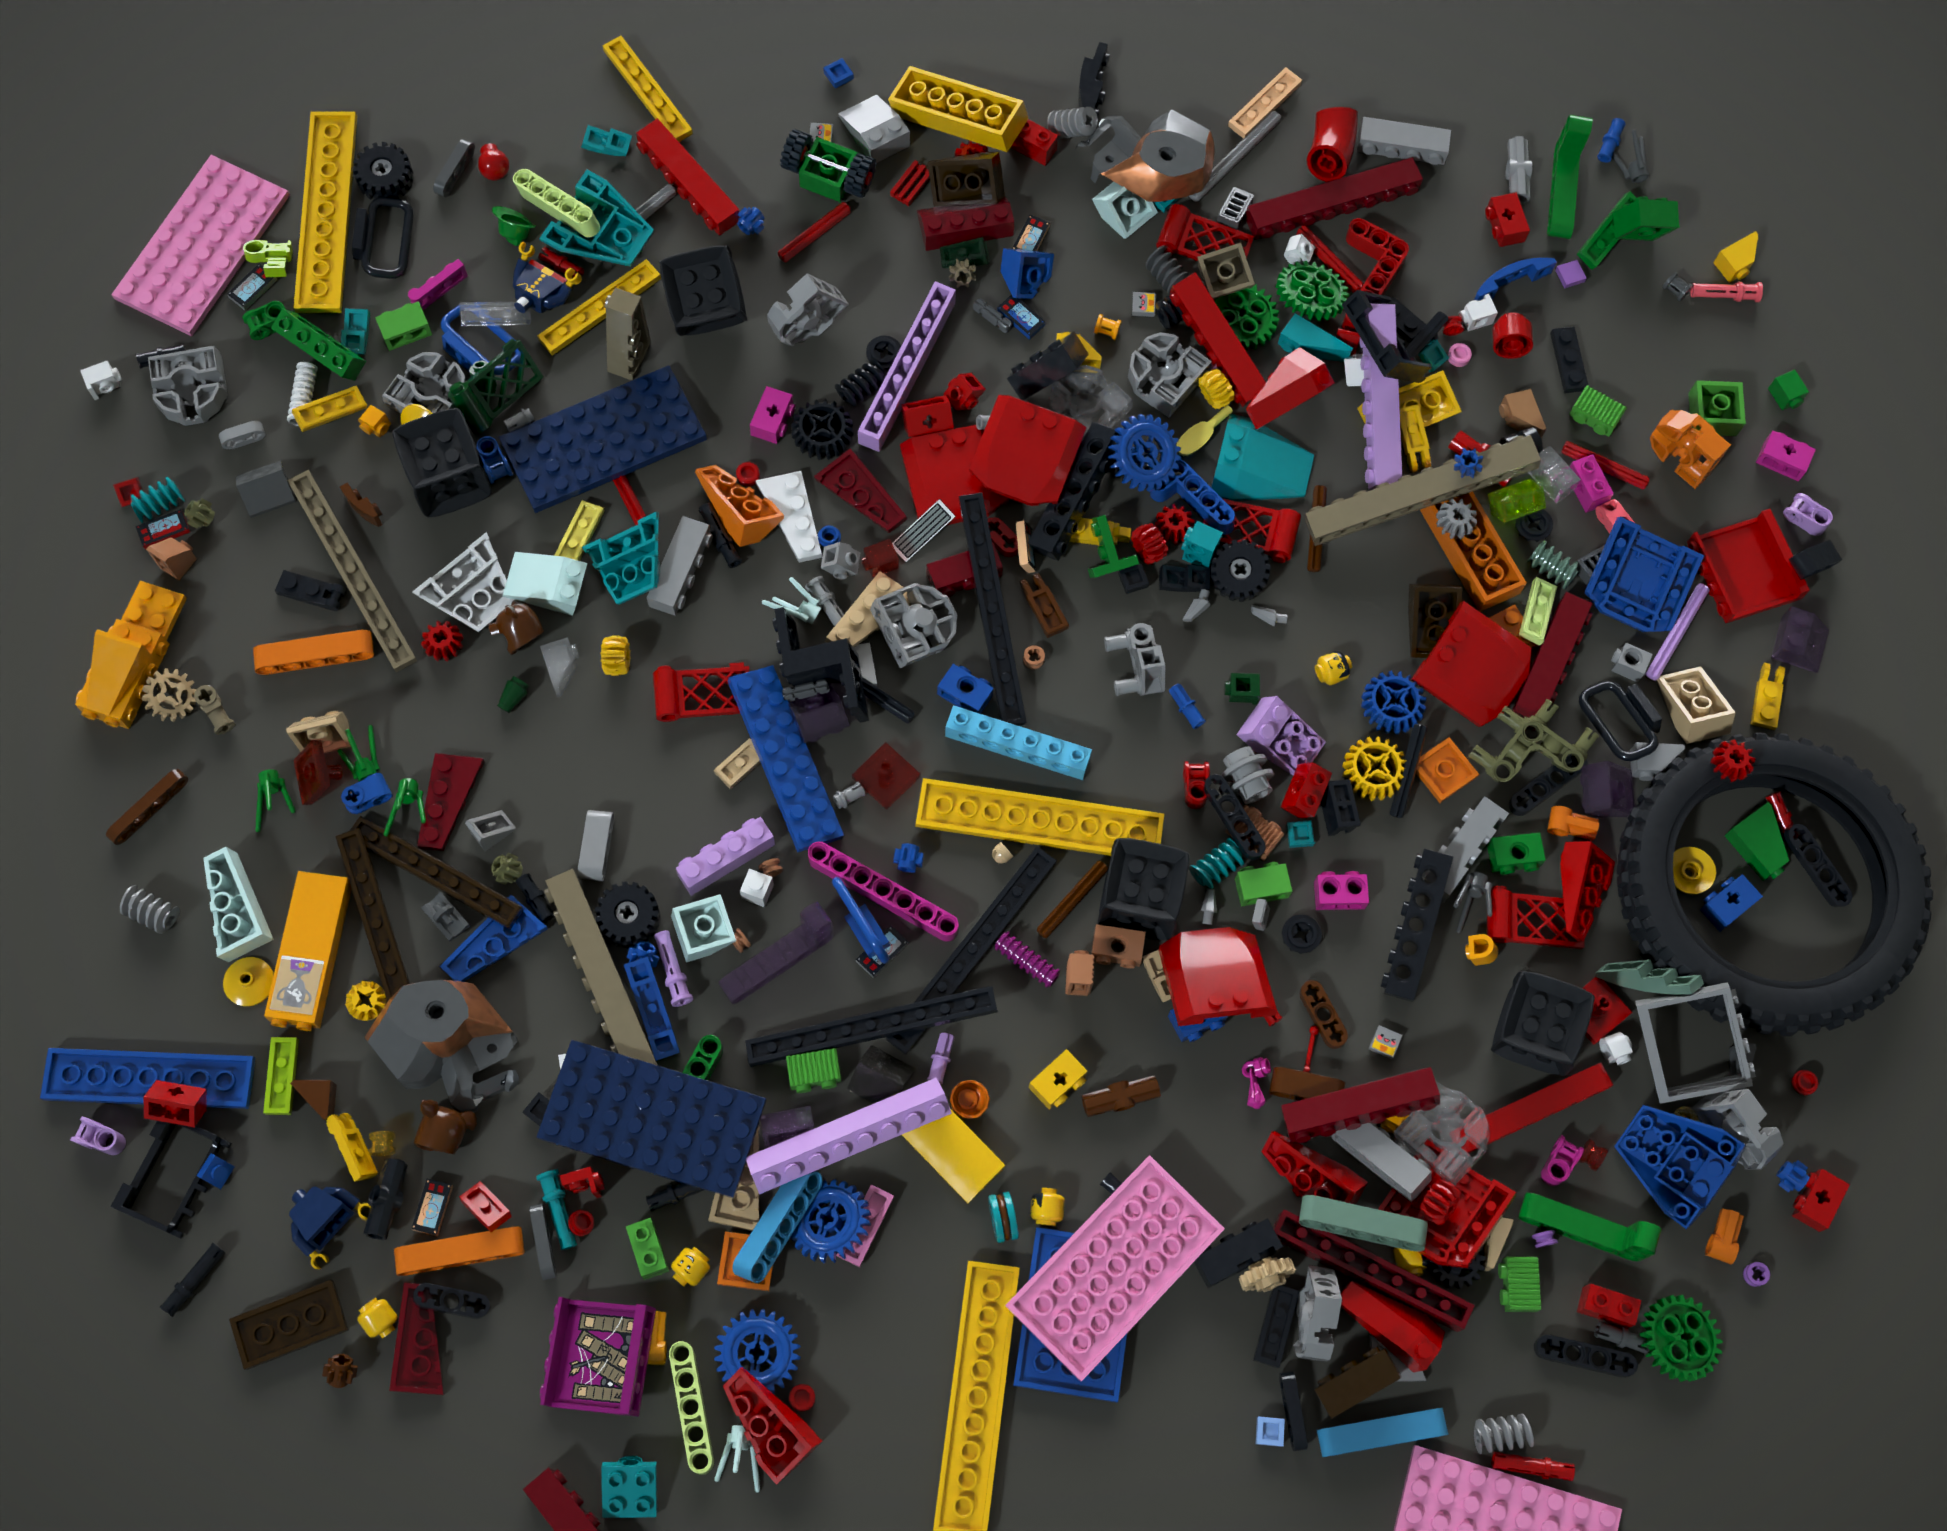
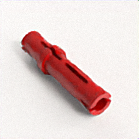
[1491,1451,1575,1481]

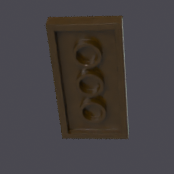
[229,1280,349,1370]

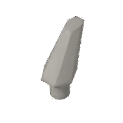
[1182,589,1211,622]
[1251,605,1287,626]
[1201,888,1217,925]

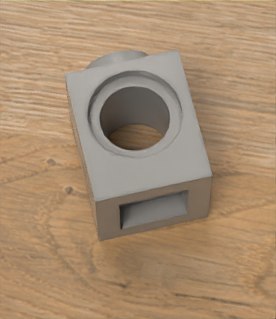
[1611,643,1653,683]

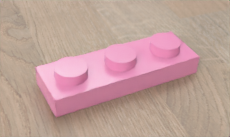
[836,1185,894,1267]

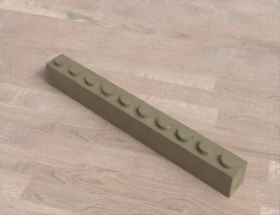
[1305,435,1541,546]
[544,869,657,1065]

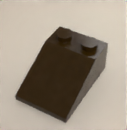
[928,152,1005,207]
[1408,584,1462,658]

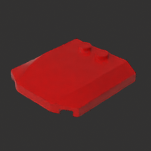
[969,395,1087,506]
[900,425,1009,525]
[1411,601,1532,727]
[1158,927,1277,1026]
[1378,1139,1516,1268]

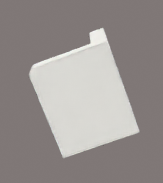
[1344,354,1364,386]

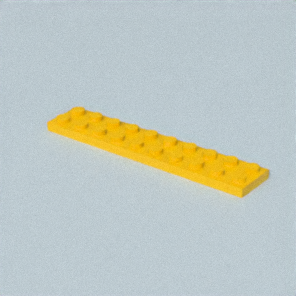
[294,112,357,313]
[915,778,1164,856]
[933,1261,1020,1531]

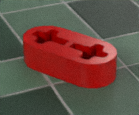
[988,517,1018,557]

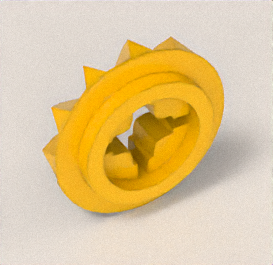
[345,981,387,1021]

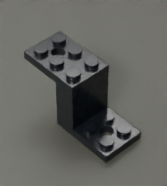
[773,607,869,723]

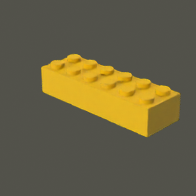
[888,66,1028,152]

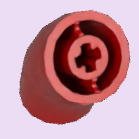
[1307,107,1358,182]

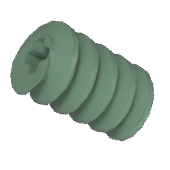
[1527,540,1580,590]

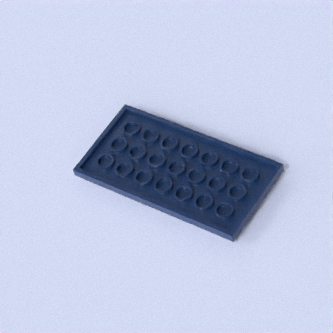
[499,365,707,513]
[537,1040,767,1199]

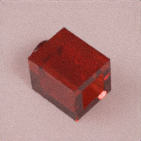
[861,539,899,578]

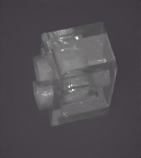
[1528,446,1581,504]

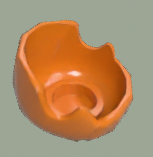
[950,1080,990,1119]

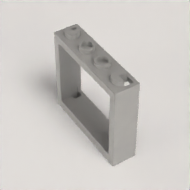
[1635,982,1756,1104]

